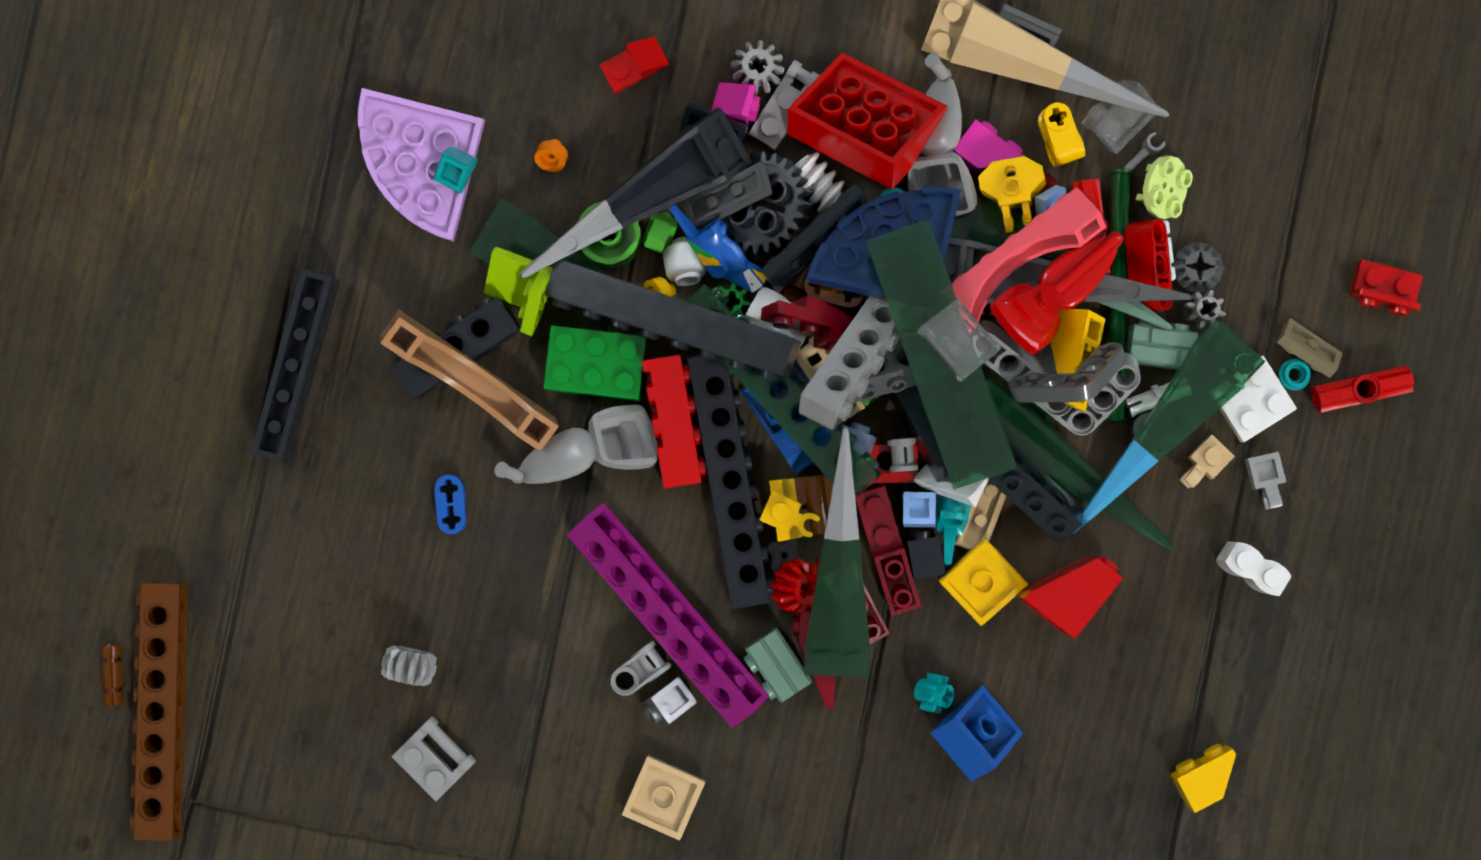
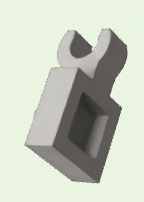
[1245,452,1286,510]

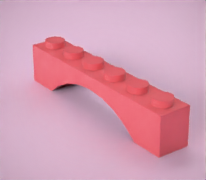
[922,187,1106,346]

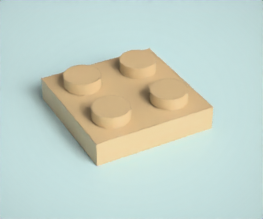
[622,755,706,840]

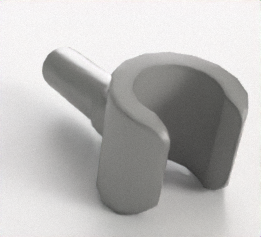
[1125,133,1165,170]

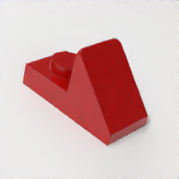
[600,37,670,94]

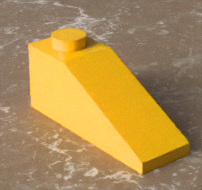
[1050,309,1105,411]

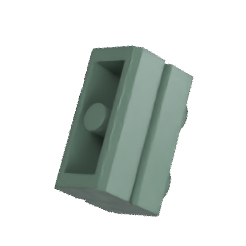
[1126,319,1198,372]
[744,627,812,703]

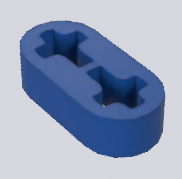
[435,474,468,534]

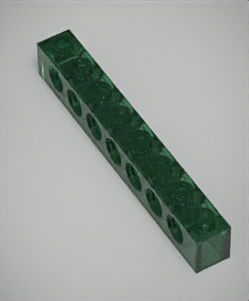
[686,284,882,499]

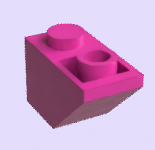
[711,83,760,125]
[953,120,1023,174]

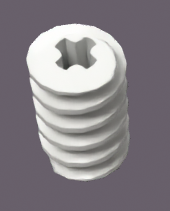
[794,152,845,214]

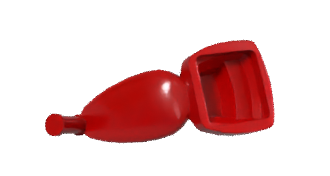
[990,231,1123,355]

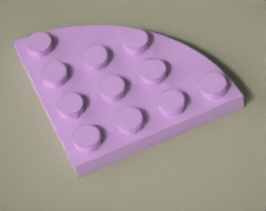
[358,88,485,242]

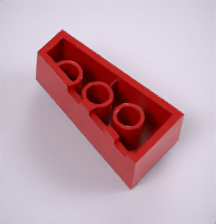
[642,355,707,489]

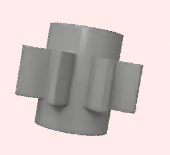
[1184,290,1226,329]

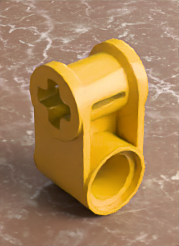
[1038,102,1085,167]

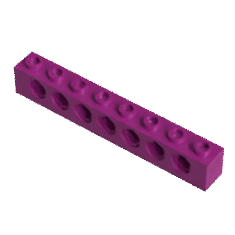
[567,503,769,728]

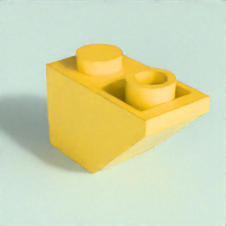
[1170,744,1236,813]

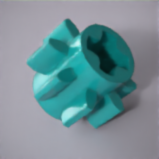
[914,673,954,714]

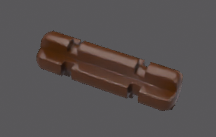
[101,643,123,706]

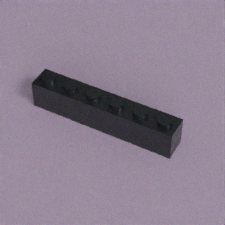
[250,268,340,462]

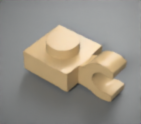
[1179,434,1235,489]

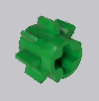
[712,282,751,319]

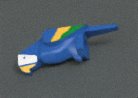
[669,204,767,293]

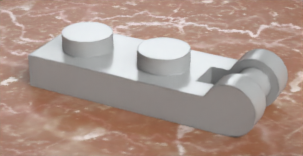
[749,60,820,151]

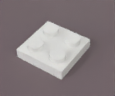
[1207,356,1297,443]

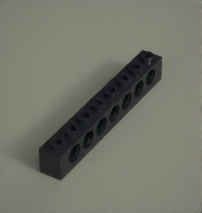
[688,355,774,609]

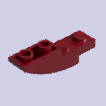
[760,296,869,355]
[855,483,921,616]

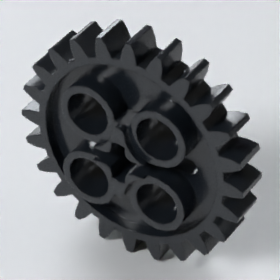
[722,152,812,256]

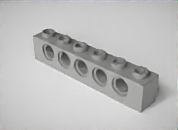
[799,296,922,430]

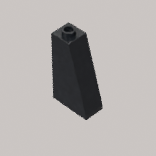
[887,376,970,483]

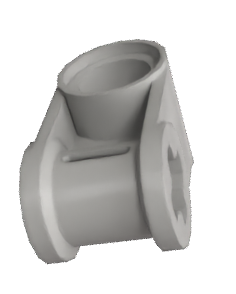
[611,640,671,696]

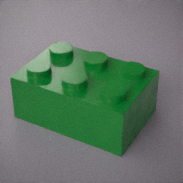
[544,325,648,402]

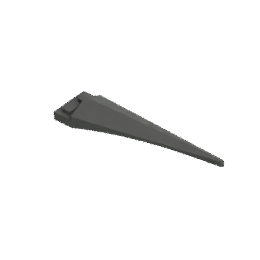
[937,238,1193,304]

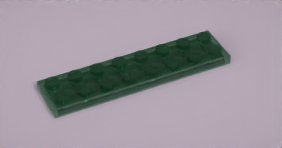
[866,219,1017,490]

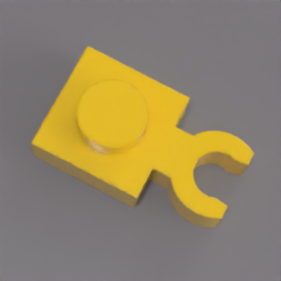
[760,491,820,537]

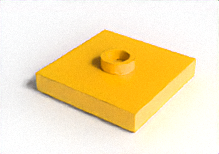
[938,537,1028,626]

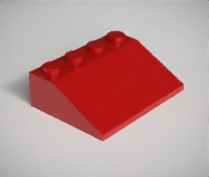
[787,53,947,190]

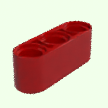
[1125,219,1173,312]

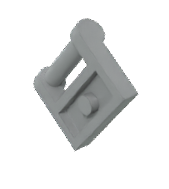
[392,716,477,801]

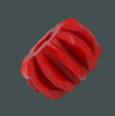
[769,559,823,614]

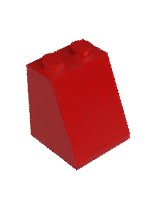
[1016,555,1123,639]

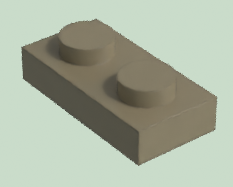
[1277,318,1343,378]

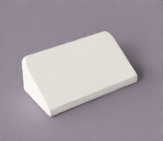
[914,464,989,507]

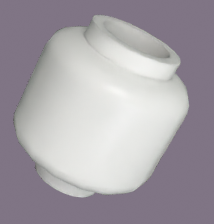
[663,237,706,287]

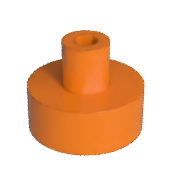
[534,139,568,172]

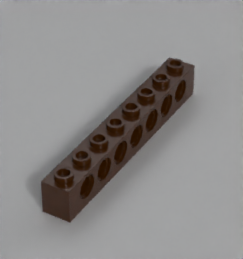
[130,582,189,841]

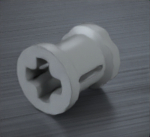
[887,438,918,472]

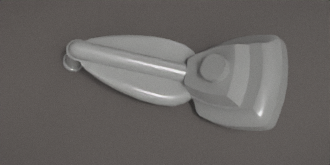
[908,53,977,216]
[495,405,658,484]

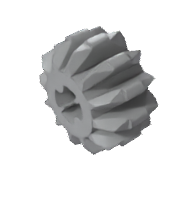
[731,40,784,95]
[381,645,437,686]

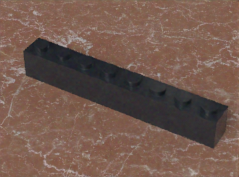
[544,260,801,382]

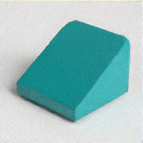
[433,146,478,193]

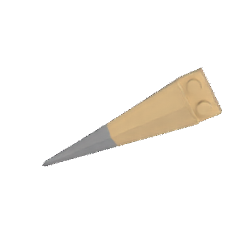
[921,0,1169,117]

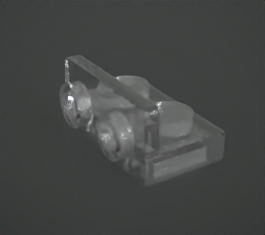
[1081,79,1156,154]

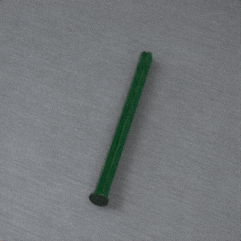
[1106,169,1134,421]

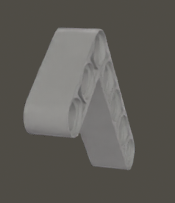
[970,320,1141,436]

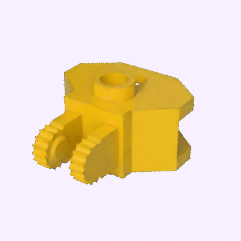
[978,156,1046,233]

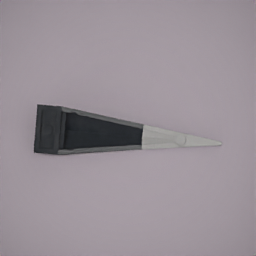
[519,108,752,278]

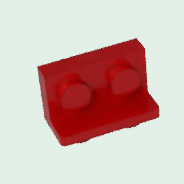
[1349,259,1423,316]

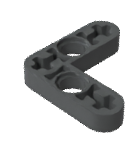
[1009,342,1126,402]

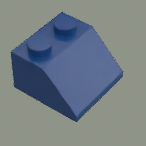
[930,685,1023,782]

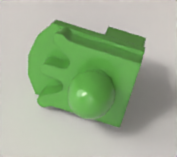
[642,212,678,253]

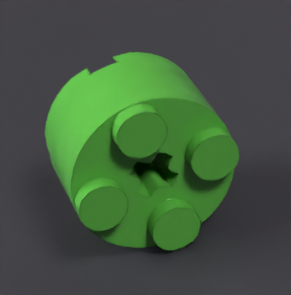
[578,202,642,269]

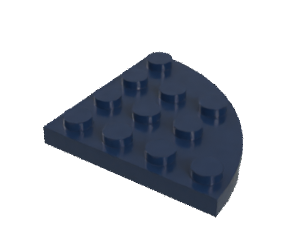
[807,187,961,310]

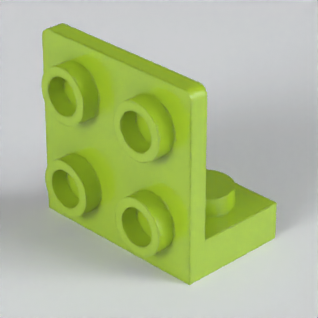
[484,247,553,336]

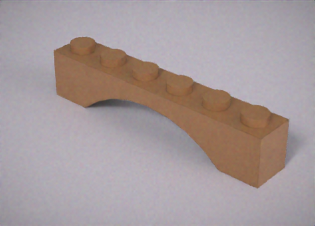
[380,309,559,451]

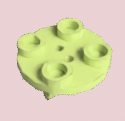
[1135,155,1193,219]

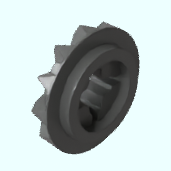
[1173,242,1225,292]

